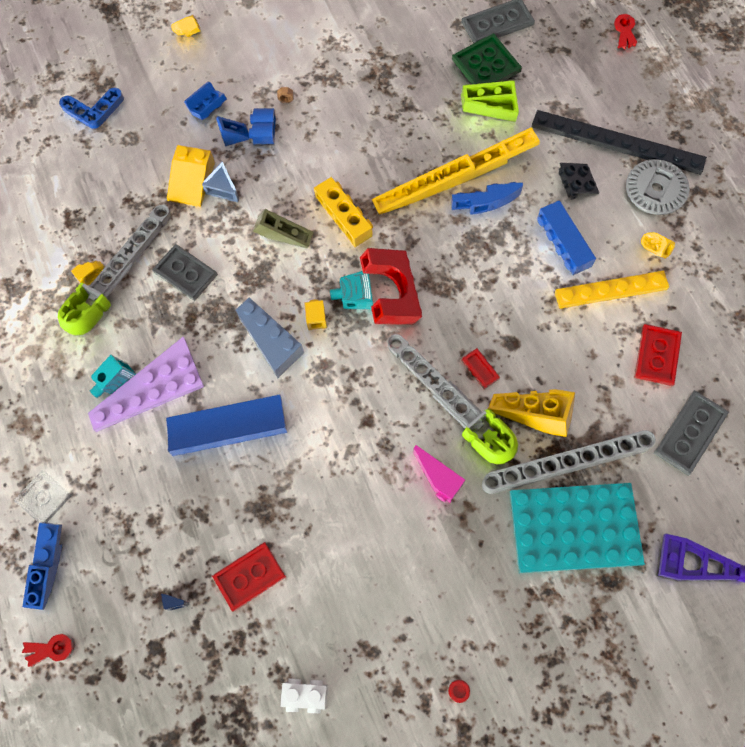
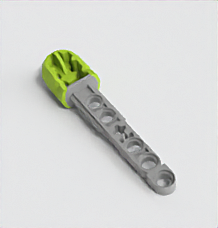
[58,205,171,336]
[388,334,518,465]

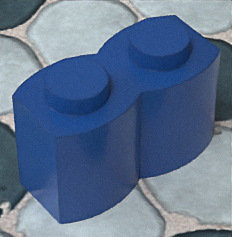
[249,108,276,144]

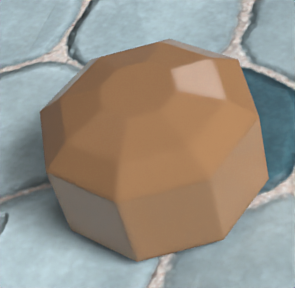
[277,87,294,103]

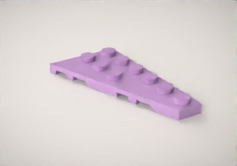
[88,336,204,432]

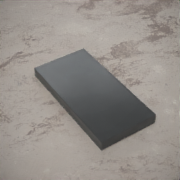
[461,0,535,44]
[654,390,729,476]

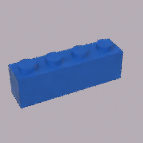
[537,200,596,275]

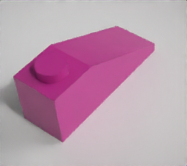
[413,445,465,503]

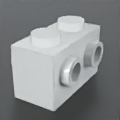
[280,678,328,714]

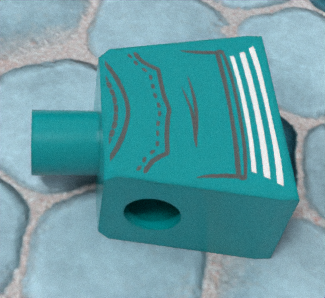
[330,271,373,310]
[89,355,136,398]

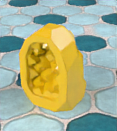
[171,15,201,37]
[641,232,675,259]
[71,260,105,285]

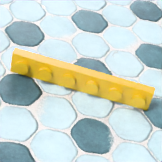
[555,271,669,309]

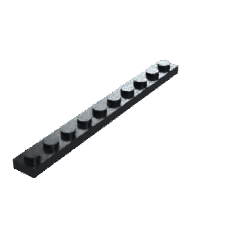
[532,110,707,175]

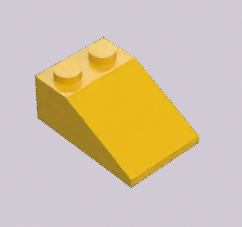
[167,145,215,207]

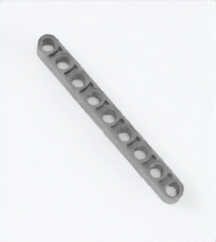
[482,430,656,494]

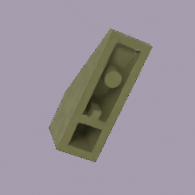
[253,209,313,248]

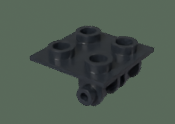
[558,163,599,200]

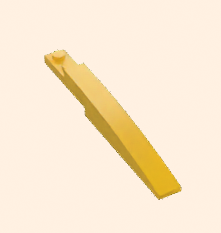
[372,127,540,215]

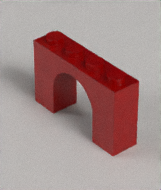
[360,248,422,325]

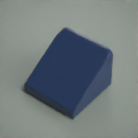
[161,593,189,611]

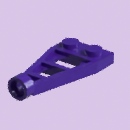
[658,534,745,583]

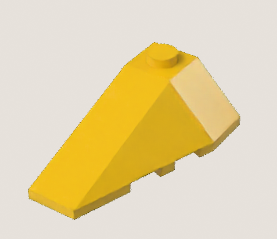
[488,389,575,437]

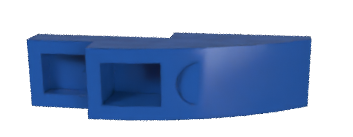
[451,182,523,215]
[22,522,63,610]

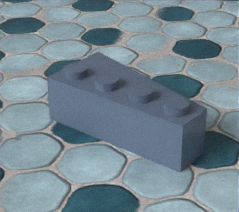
[236,297,304,379]

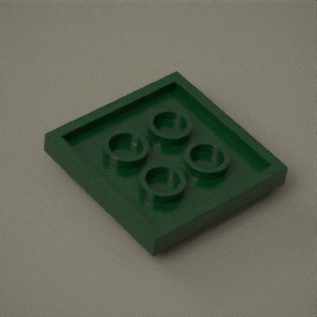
[452,33,522,84]

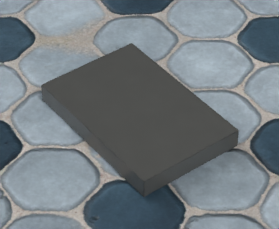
[152,244,218,301]

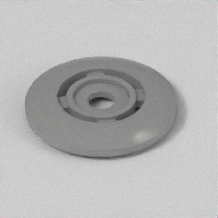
[626,159,690,215]

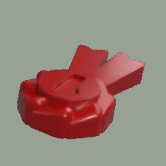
[614,14,637,49]
[22,634,74,667]

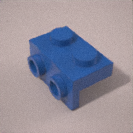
[184,81,227,120]

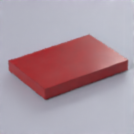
[634,324,682,386]
[212,542,286,612]

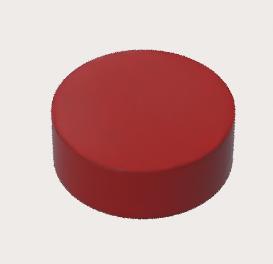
[448,680,470,703]

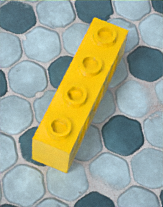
[314,177,373,247]

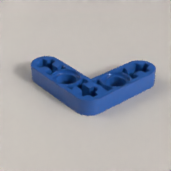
[59,88,124,129]

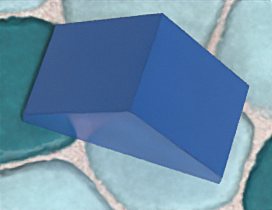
[216,116,249,147]

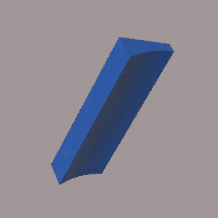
[166,395,288,456]

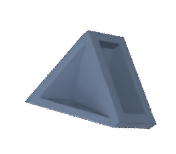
[202,162,239,202]

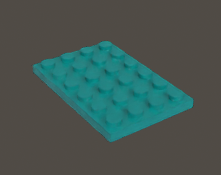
[510,483,645,573]

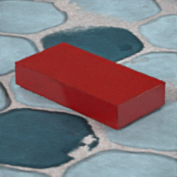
[461,348,500,390]

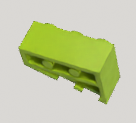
[461,81,519,122]

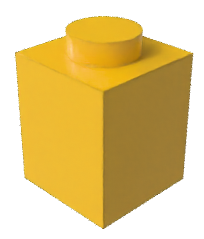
[304,299,327,330]

